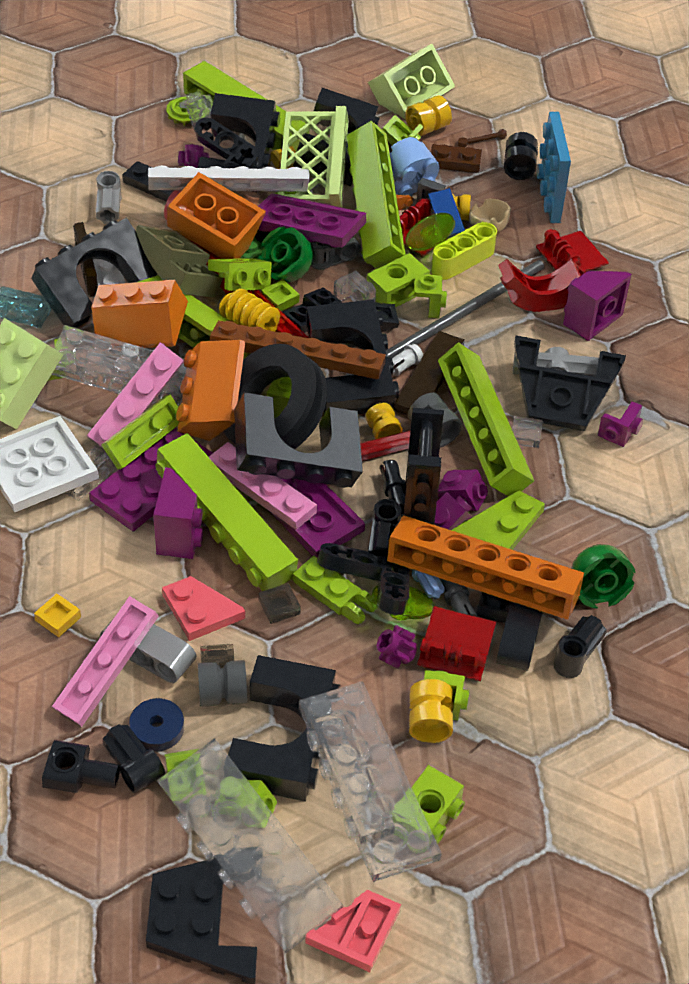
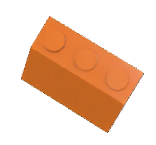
[167,172,266,259]
[91,280,188,351]
[176,340,245,441]

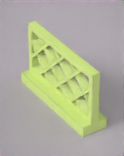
[278,106,349,208]

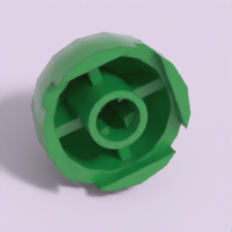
[258,227,313,282]
[571,544,636,608]

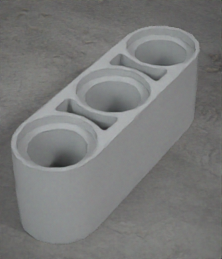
[100,618,197,683]

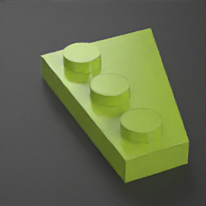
[452,490,545,550]

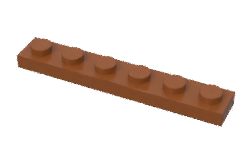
[210,320,386,380]

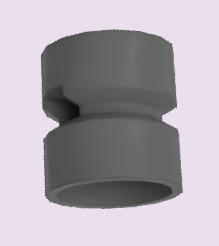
[408,393,462,448]
[198,660,247,707]

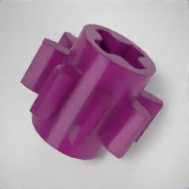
[178,144,210,168]
[376,625,417,669]

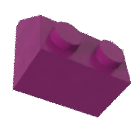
[563,271,632,341]
[153,467,203,559]

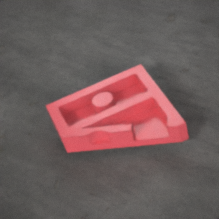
[162,576,245,641]
[305,890,401,972]

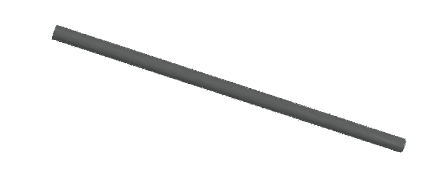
[344,260,544,376]

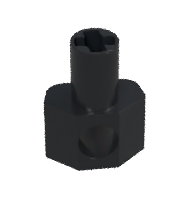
[42,740,120,793]

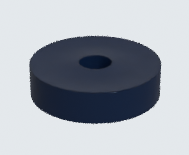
[129,698,184,751]

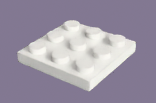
[0,416,99,512]

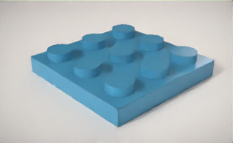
[536,112,571,223]

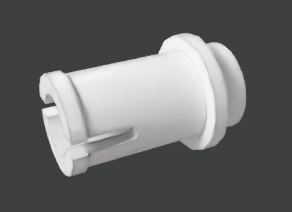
[392,344,423,376]

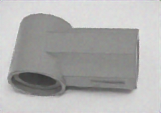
[96,171,122,224]

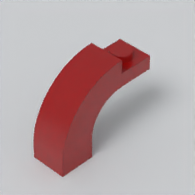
[498,259,586,312]

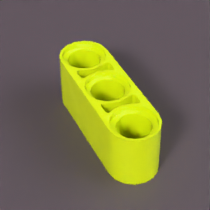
[431,222,497,280]

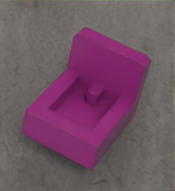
[598,401,644,447]
[438,469,488,511]
[434,492,472,530]

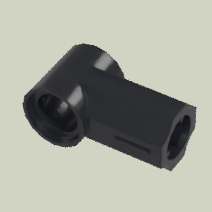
[368,499,401,556]
[554,615,607,678]
[102,724,165,793]

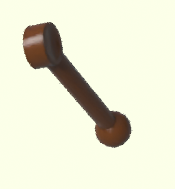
[458,129,507,147]

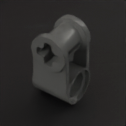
[310,236,361,270]

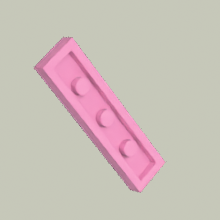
[87,342,184,448]
[209,442,317,530]
[52,596,159,727]

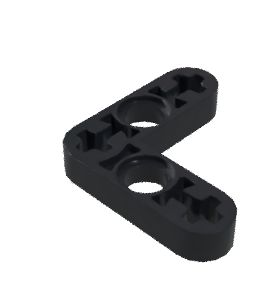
[195,118,259,169]
[317,543,409,615]

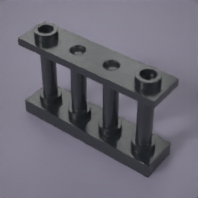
[404,408,444,525]

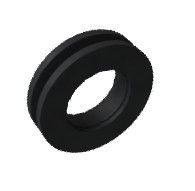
[223,344,327,449]

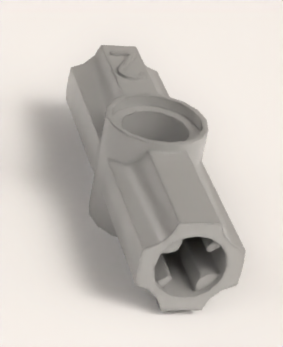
[513,347,598,377]

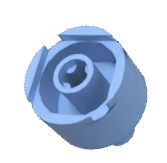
[390,137,439,196]

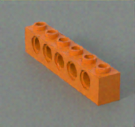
[387,515,584,620]

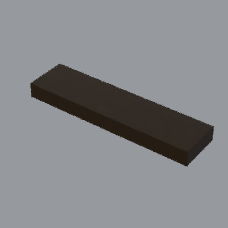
[394,331,465,415]

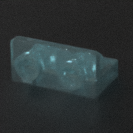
[0,286,52,328]

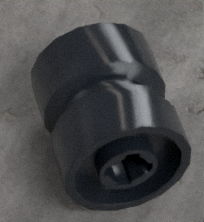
[504,132,538,180]

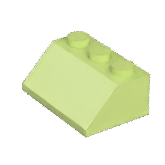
[367,44,455,119]

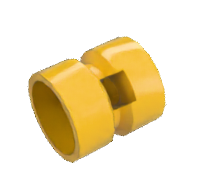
[405,95,452,136]
[409,679,453,743]

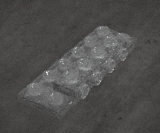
[52,325,186,407]
[299,681,442,882]
[157,738,344,954]

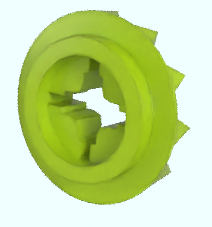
[166,97,206,126]

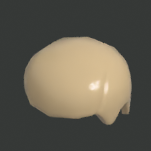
[469,198,511,233]

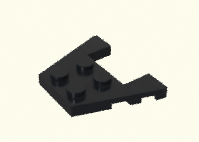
[514,335,626,431]
[146,847,263,984]

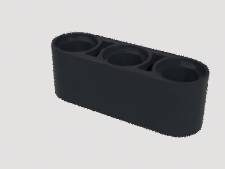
[496,602,543,671]

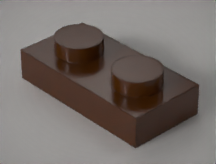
[431,144,482,173]

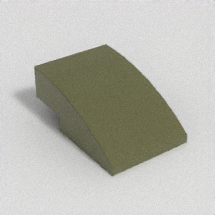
[136,225,223,298]

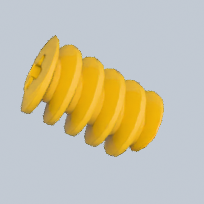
[219,288,280,332]

